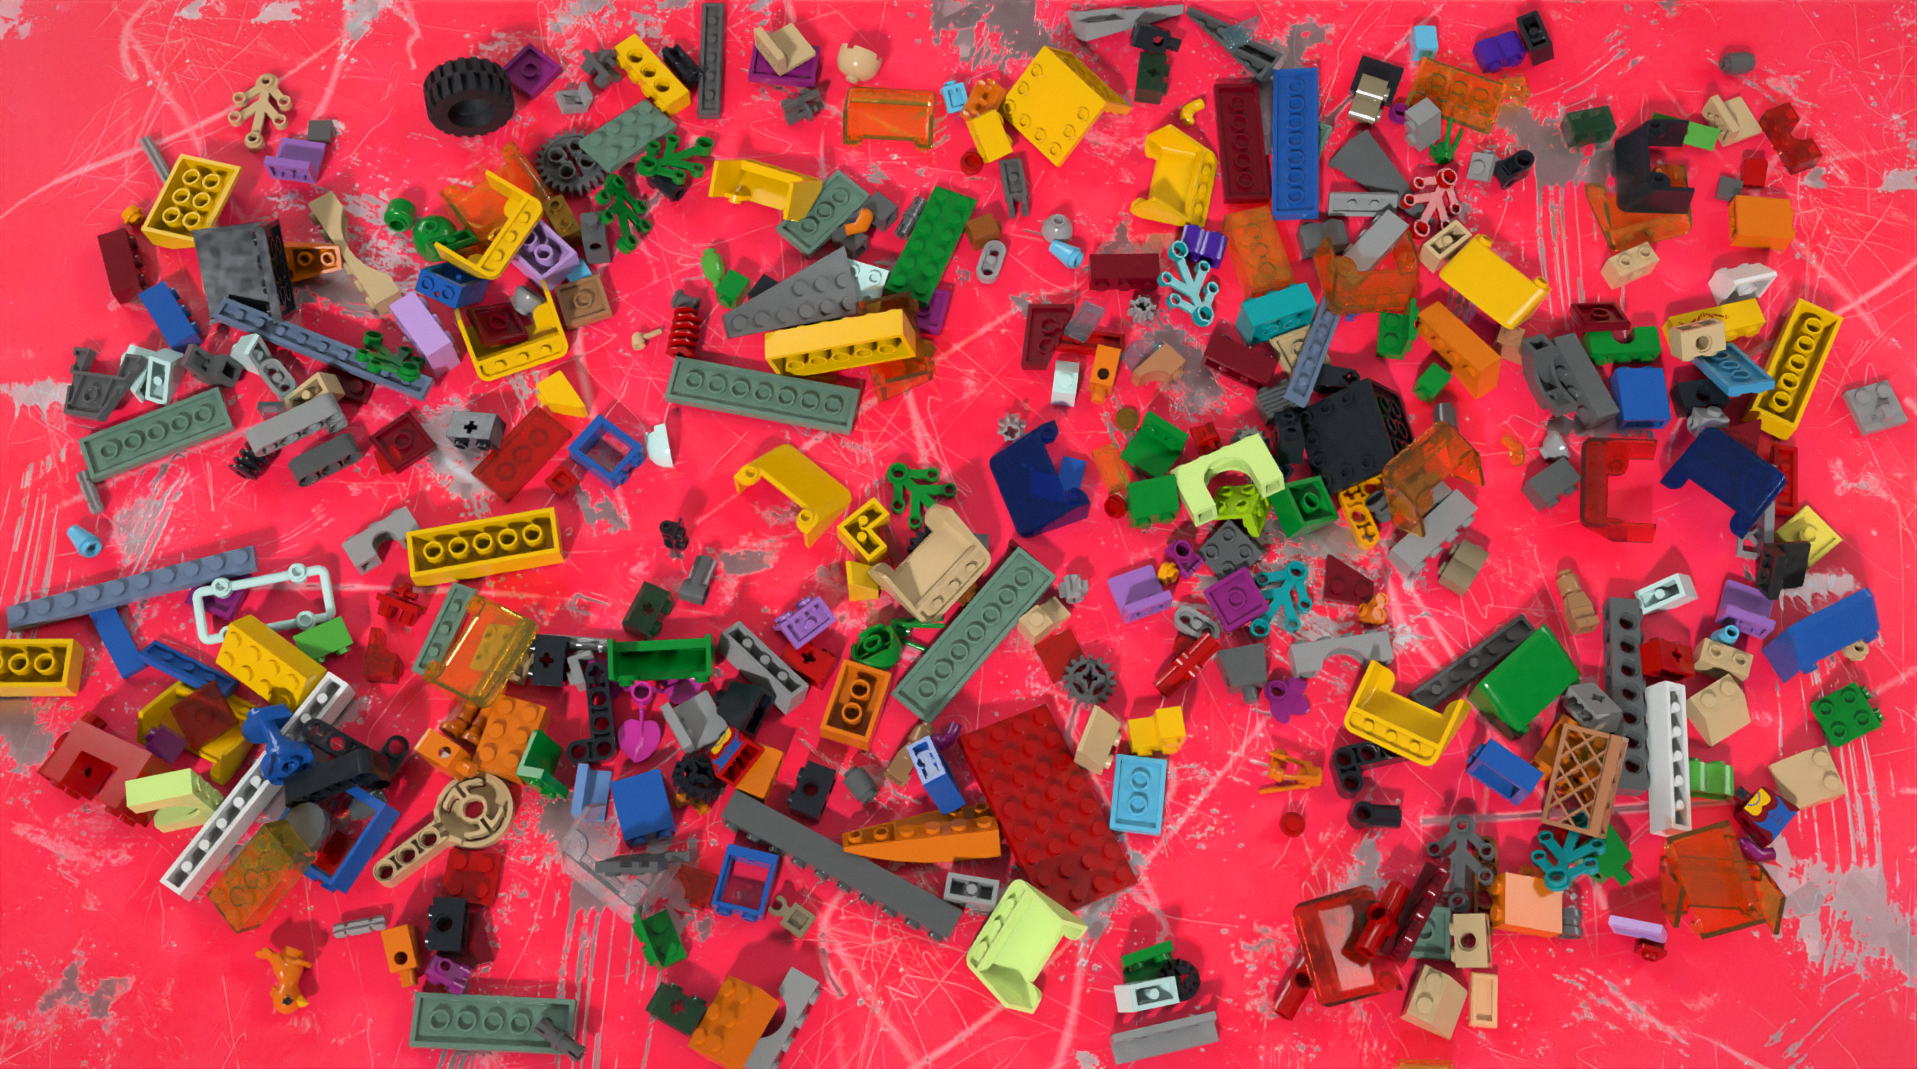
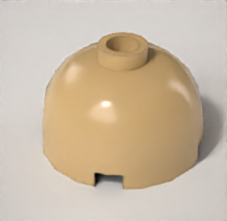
[837,43,883,84]

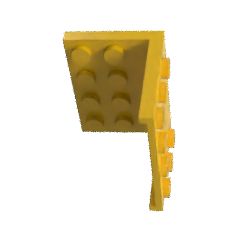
[997,45,1132,167]

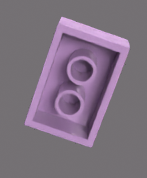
[511,219,580,294]
[389,291,461,378]

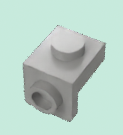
[555,82,593,114]
[1466,150,1502,183]
[1687,406,1730,439]
[566,650,595,692]

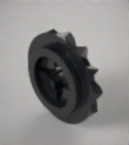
[1158,958,1201,1002]

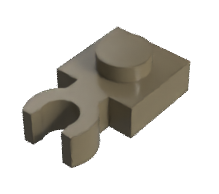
[768,895,817,940]

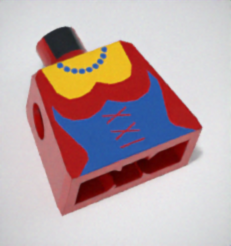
[710,726,765,788]

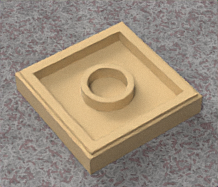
[1268,324,1332,379]

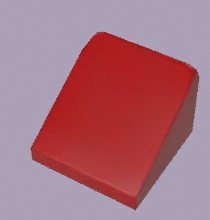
[1740,158,1768,188]

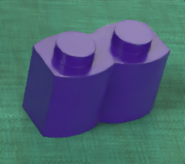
[1472,31,1527,74]
[1176,224,1229,269]

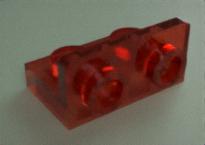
[314,830,357,890]

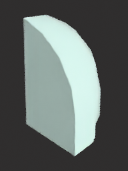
[644,423,673,467]

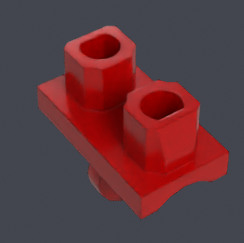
[1190,421,1223,456]
[376,582,427,626]

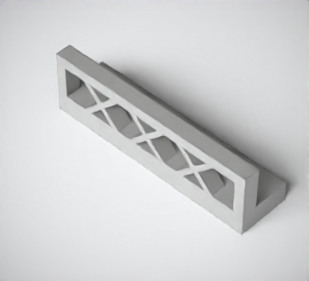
[1735,464,1777,561]
[1109,1011,1219,1066]

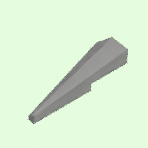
[1067,4,1184,41]

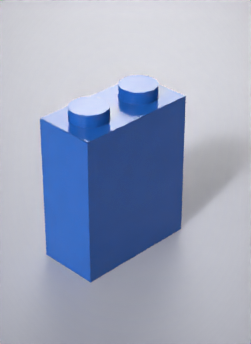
[1609,366,1671,430]
[610,768,677,848]

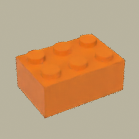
[820,659,892,751]
[472,693,551,786]
[687,975,780,1069]

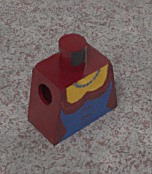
[1732,785,1800,849]

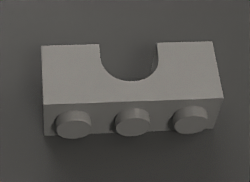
[341,506,421,576]

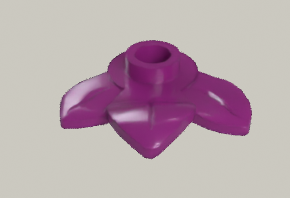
[1264,677,1310,724]

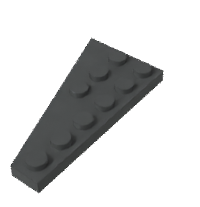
[722,246,861,339]

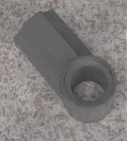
[678,555,717,606]

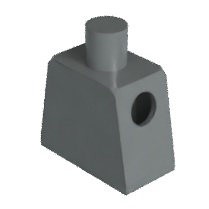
[580,211,611,265]
[1214,642,1267,704]

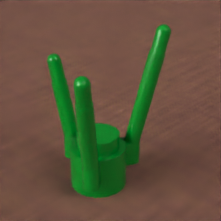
[1429,117,1464,165]
[890,617,945,652]

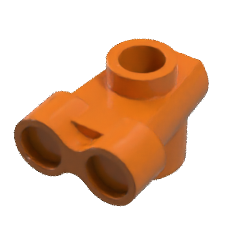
[1357,593,1388,627]

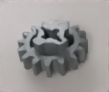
[1062,654,1116,709]

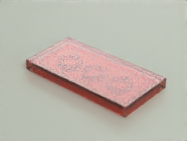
[471,405,573,504]

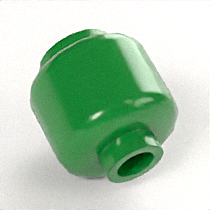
[384,198,417,232]

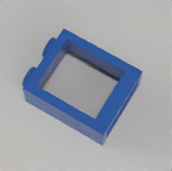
[415,262,489,309]
[567,414,646,490]
[906,735,966,816]
[1465,738,1544,806]
[711,843,780,923]

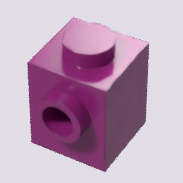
[144,723,188,765]

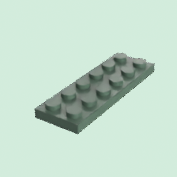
[78,387,235,483]
[408,992,577,1055]

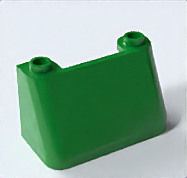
[1467,624,1582,741]

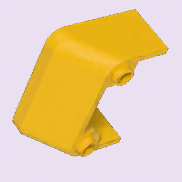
[708,159,823,222]
[434,170,543,280]
[454,279,568,381]

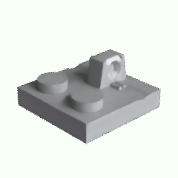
[1842,380,1908,436]

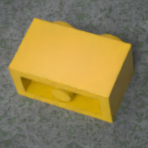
[965,109,1013,163]

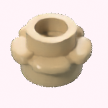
[1843,641,1869,661]

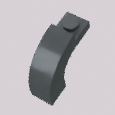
[1521,333,1578,418]

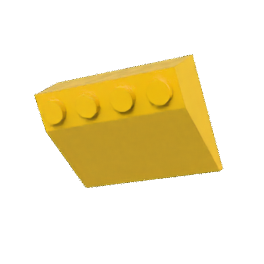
[141,154,243,249]

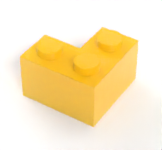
[837,497,890,566]
[1126,706,1186,757]

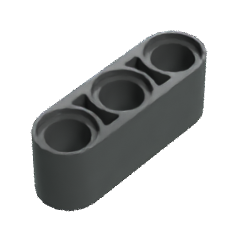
[288,433,363,487]

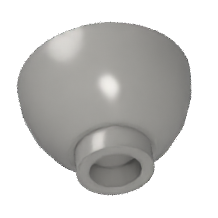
[1041,214,1073,243]
[514,285,545,316]
[1539,430,1571,461]

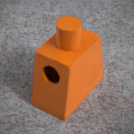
[1088,344,1121,405]
[414,728,478,782]
[381,924,423,988]

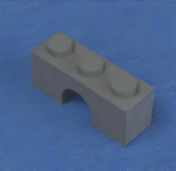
[832,191,898,261]

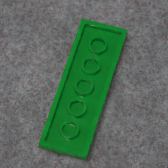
[884,185,977,308]

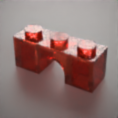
[1758,102,1823,175]

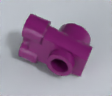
[1164,538,1205,580]
[425,954,472,996]

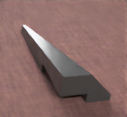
[1186,6,1284,82]
[1328,129,1435,226]

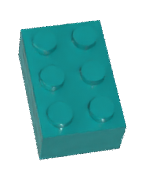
[1235,282,1317,347]

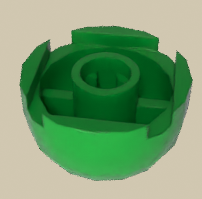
[412,215,459,262]
[850,623,902,671]

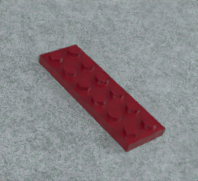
[1213,83,1270,204]

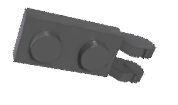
[998,158,1029,218]

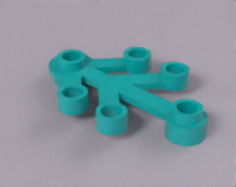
[1157,240,1219,327]
[1249,561,1313,640]
[1531,809,1606,892]

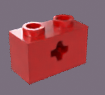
[1639,637,1696,682]
[779,641,837,691]

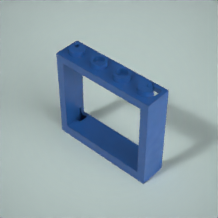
[263,762,400,894]

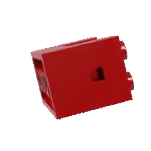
[43,719,177,828]

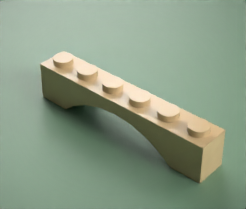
[308,190,402,316]

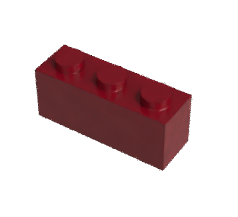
[97,227,149,305]
[1088,253,1160,292]
[1200,332,1279,391]

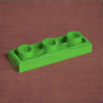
[1651,112,1720,151]

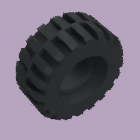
[423,57,515,137]

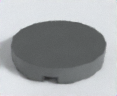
[280,802,330,855]

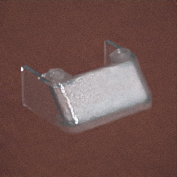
[561,802,681,923]

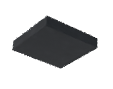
[1348,55,1404,108]

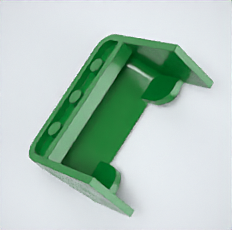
[607,634,716,687]

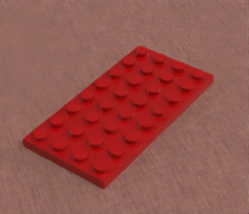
[957,704,1138,913]

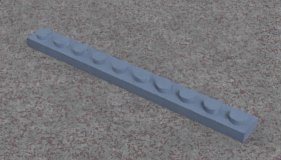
[213,297,435,402]
[7,545,259,633]

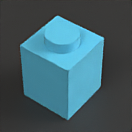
[1409,25,1438,61]

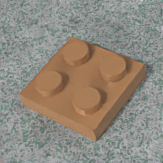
[554,274,613,330]

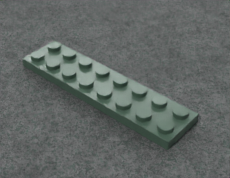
[664,356,860,436]
[891,546,1057,724]

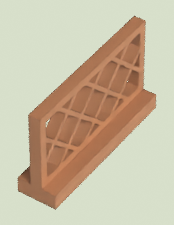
[1541,723,1629,839]

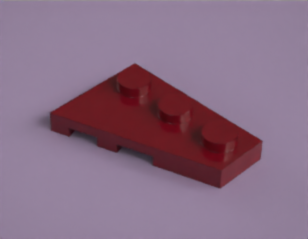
[1021,304,1075,370]

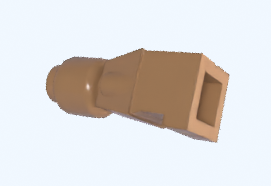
[1556,569,1600,636]
[882,722,935,788]

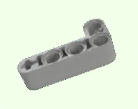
[245,393,348,457]

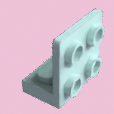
[848,258,892,314]

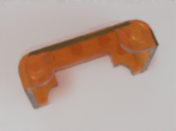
[855,291,937,402]
[1663,819,1767,940]

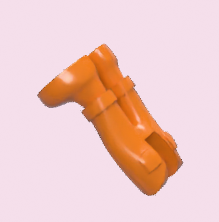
[439,675,507,750]

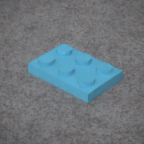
[1109,754,1167,836]

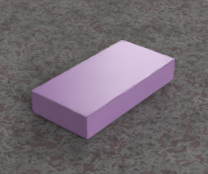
[1608,915,1668,943]

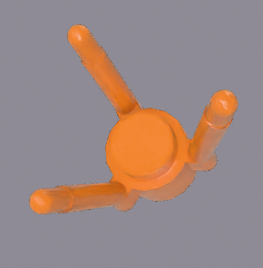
[1258,751,1322,794]

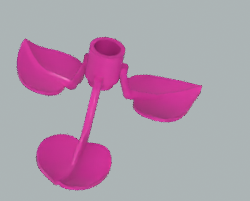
[587,659,703,763]

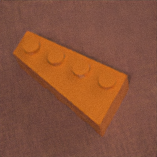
[1415,301,1502,400]

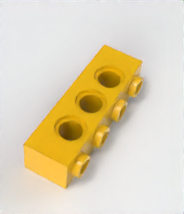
[613,33,691,118]

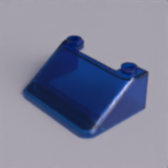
[989,420,1090,538]
[1660,427,1787,539]

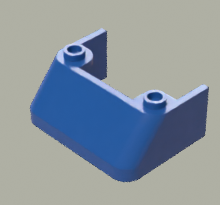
[1761,587,1881,684]

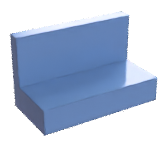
[571,763,612,822]

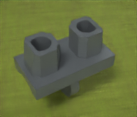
[581,48,622,89]
[781,88,824,126]

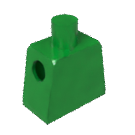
[1573,823,1634,887]

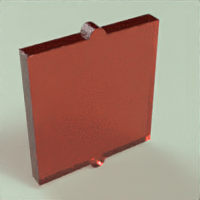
[1034,629,1086,684]

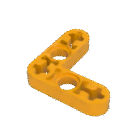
[1337,470,1405,550]

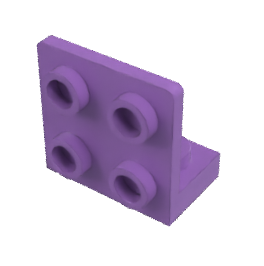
[263,138,327,184]
[1107,565,1173,625]
[1715,579,1776,640]
[772,595,837,650]

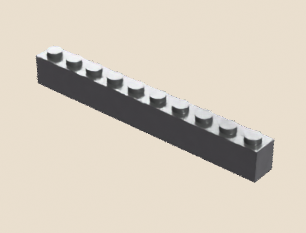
[720,790,963,943]

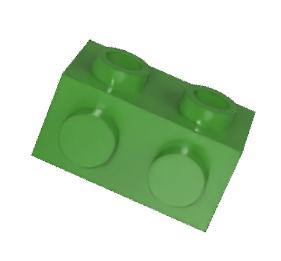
[293,616,354,664]

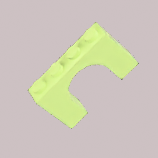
[1170,433,1285,527]
[125,768,226,833]

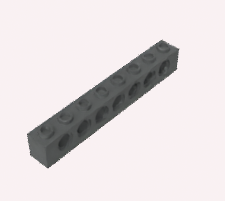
[1602,597,1650,797]

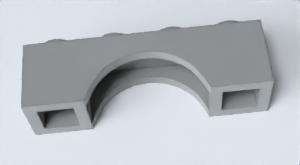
[1287,629,1394,679]
[743,967,821,1069]

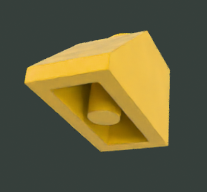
[536,370,588,418]
[846,561,883,601]

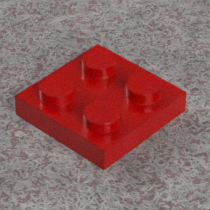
[440,849,503,907]

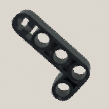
[566,662,618,766]
[301,718,409,777]
[1329,741,1409,799]
[283,748,392,809]

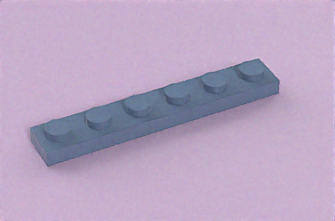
[1283,294,1345,408]

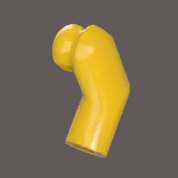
[1180,98,1205,127]

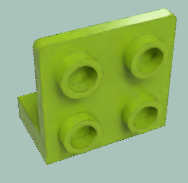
[1213,484,1272,537]

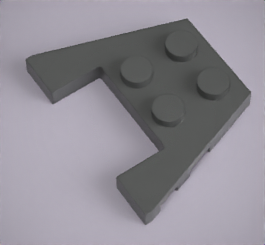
[64,347,148,422]
[595,849,699,877]

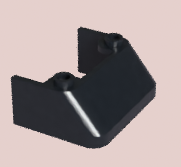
[1613,119,1695,214]

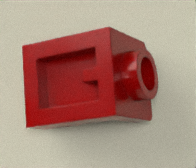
[1633,928,1668,962]

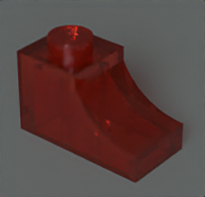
[362,627,405,685]
[666,861,719,912]

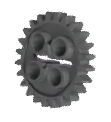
[535,129,609,197]

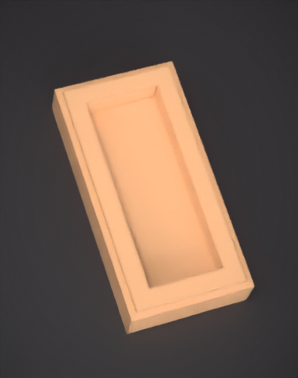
[1469,972,1498,1029]

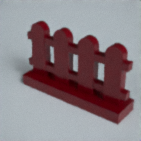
[1380,856,1451,965]

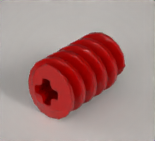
[665,307,702,359]

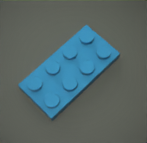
[1691,342,1775,397]

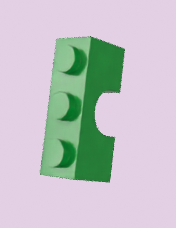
[1581,326,1662,366]

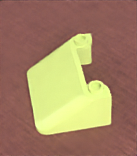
[966,879,1088,1014]

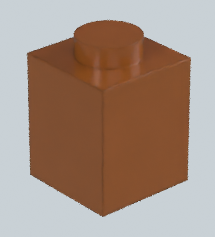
[965,213,1002,252]

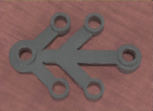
[1427,814,1496,914]

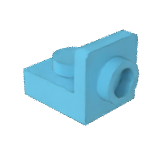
[939,80,968,115]

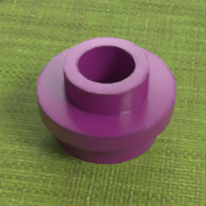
[1388,103,1409,125]

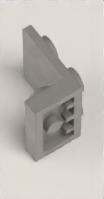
[660,690,729,757]

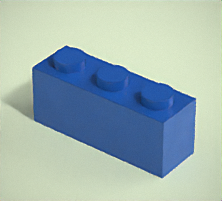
[138,281,203,354]

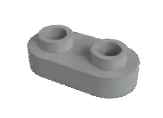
[976,240,1006,284]
[258,358,298,400]
[1173,606,1220,641]

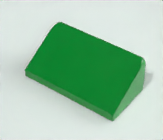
[425,228,479,257]

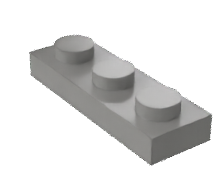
[1327,192,1398,217]

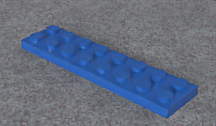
[1272,67,1319,221]

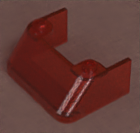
[1579,437,1657,544]

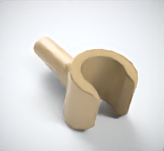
[631,328,662,351]

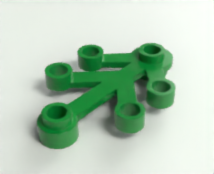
[636,134,714,185]
[595,174,652,255]
[355,331,425,382]
[886,462,959,531]

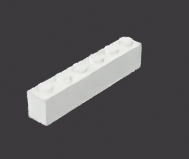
[1645,680,1692,838]

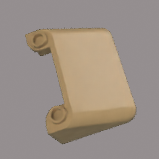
[867,503,991,623]

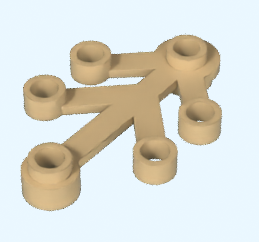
[228,73,293,153]

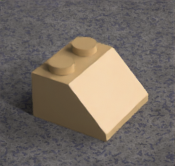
[1686,674,1751,748]
[1074,705,1123,775]
[1768,745,1847,810]
[1400,964,1468,1040]

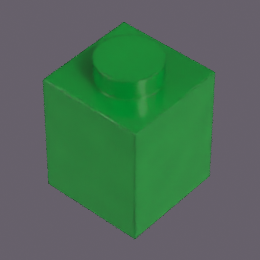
[715,269,751,309]
[1412,362,1452,405]

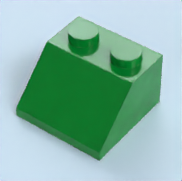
[1124,474,1180,529]
[1268,475,1339,539]

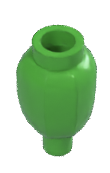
[701,248,725,290]

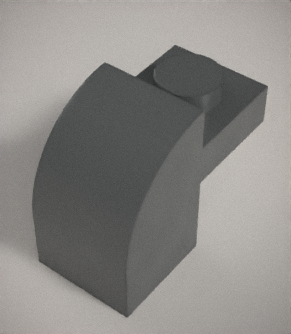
[180,344,243,388]

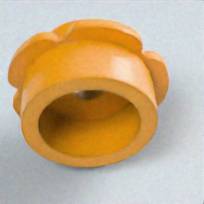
[121,204,144,226]
[1158,562,1179,585]

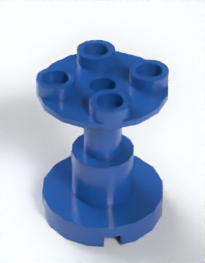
[242,703,314,785]

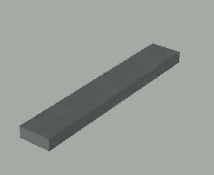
[697,3,725,119]
[1407,614,1536,710]

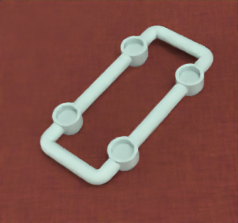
[192,563,336,644]

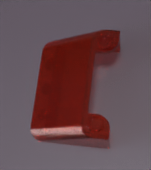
[1293,885,1403,1007]

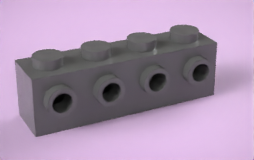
[1551,332,1620,429]

